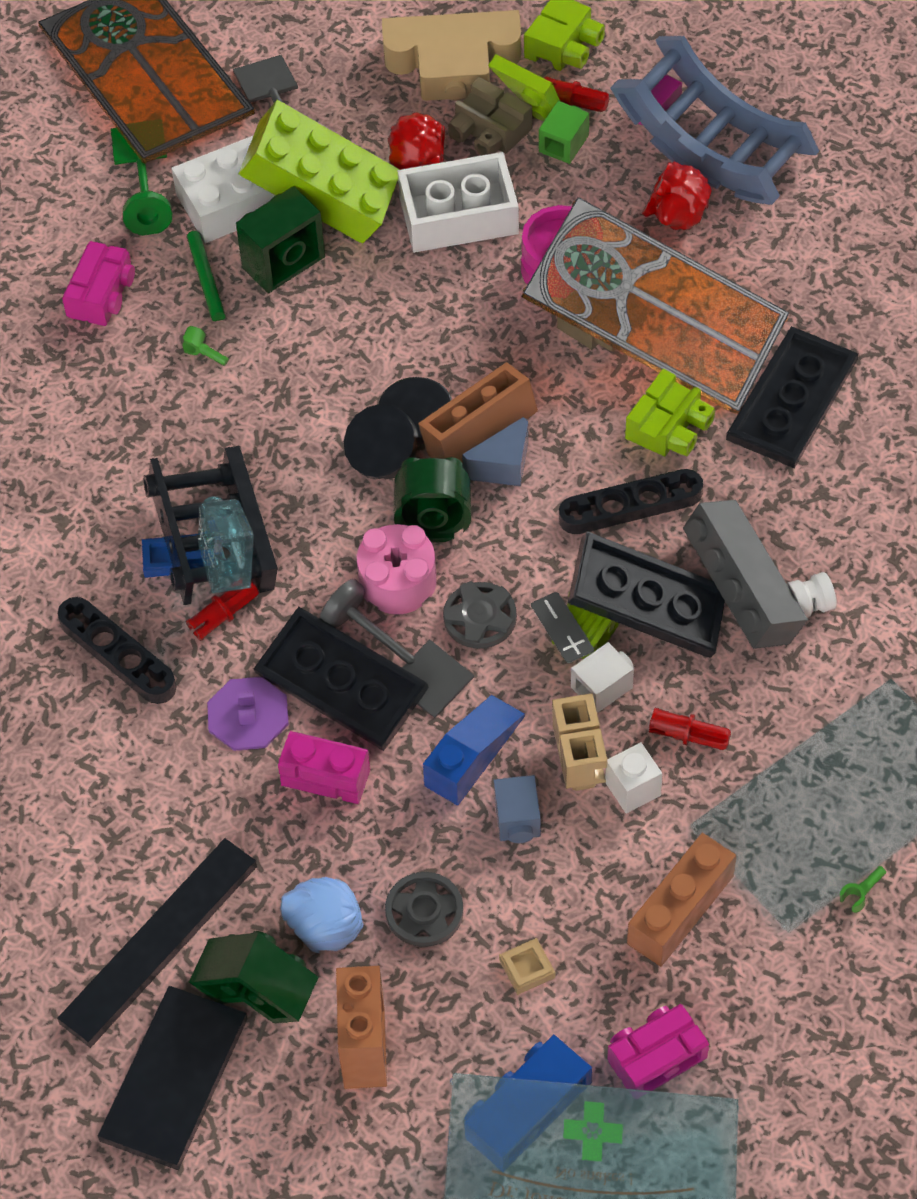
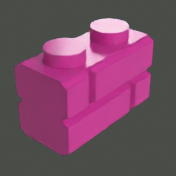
[62,241,135,326]
[278,731,370,805]
[607,1004,709,1101]

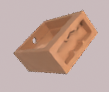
[336,966,387,1089]

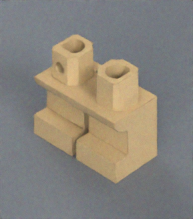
[552,693,608,791]

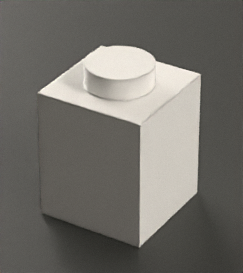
[571,642,634,713]
[605,742,663,814]

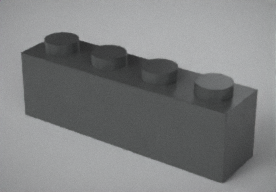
[683,500,808,649]

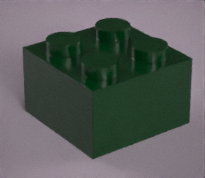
[236,186,325,294]

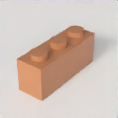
[418,362,538,464]
[627,832,736,967]

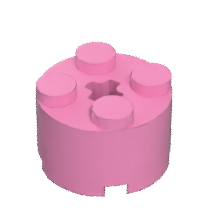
[357,524,437,614]

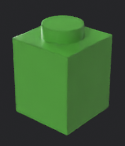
[539,101,589,164]

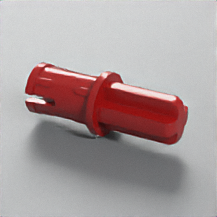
[544,76,610,112]
[186,577,259,641]
[649,707,731,750]

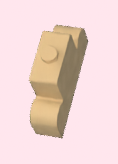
[382,10,521,101]

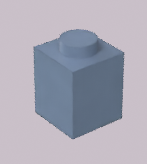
[494,775,541,843]

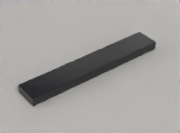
[57,838,257,1048]

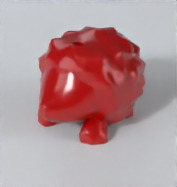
[388,112,445,170]
[642,161,712,230]

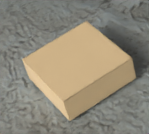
[499,938,555,995]

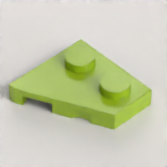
[488,54,560,121]

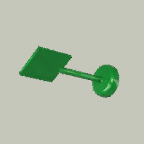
[111,121,173,236]

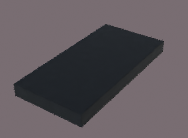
[726,326,859,469]
[568,531,725,658]
[253,606,429,751]
[98,986,248,1171]

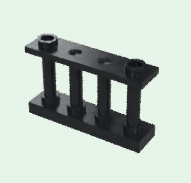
[143,446,278,605]

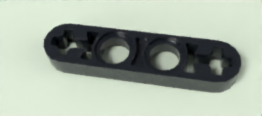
[559,469,703,535]
[57,597,177,704]

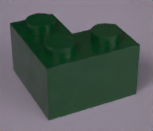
[189,931,319,1024]

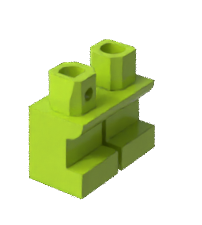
[524,0,605,71]
[625,368,715,457]

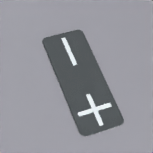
[531,592,594,663]

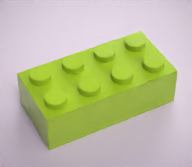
[238,99,400,243]

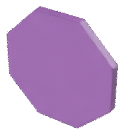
[207,677,289,751]

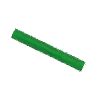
[186,231,226,322]

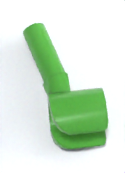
[182,326,229,366]
[840,866,886,913]

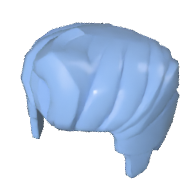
[280,877,364,953]

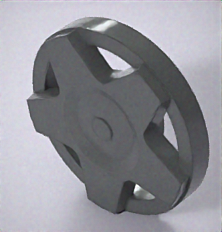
[443,581,517,649]
[385,872,463,947]

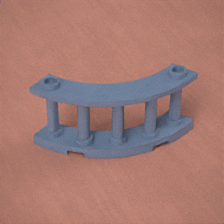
[610,36,819,205]

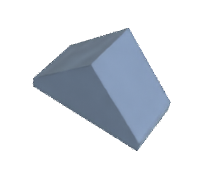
[462,417,528,486]

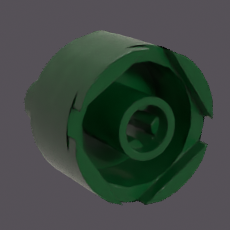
[394,457,471,543]

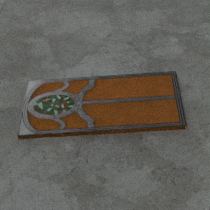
[38,0,255,164]
[521,197,789,414]

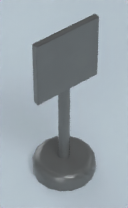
[233,55,298,103]
[319,579,474,718]

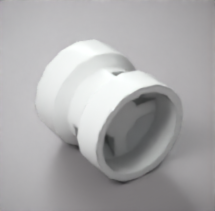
[786,572,837,618]

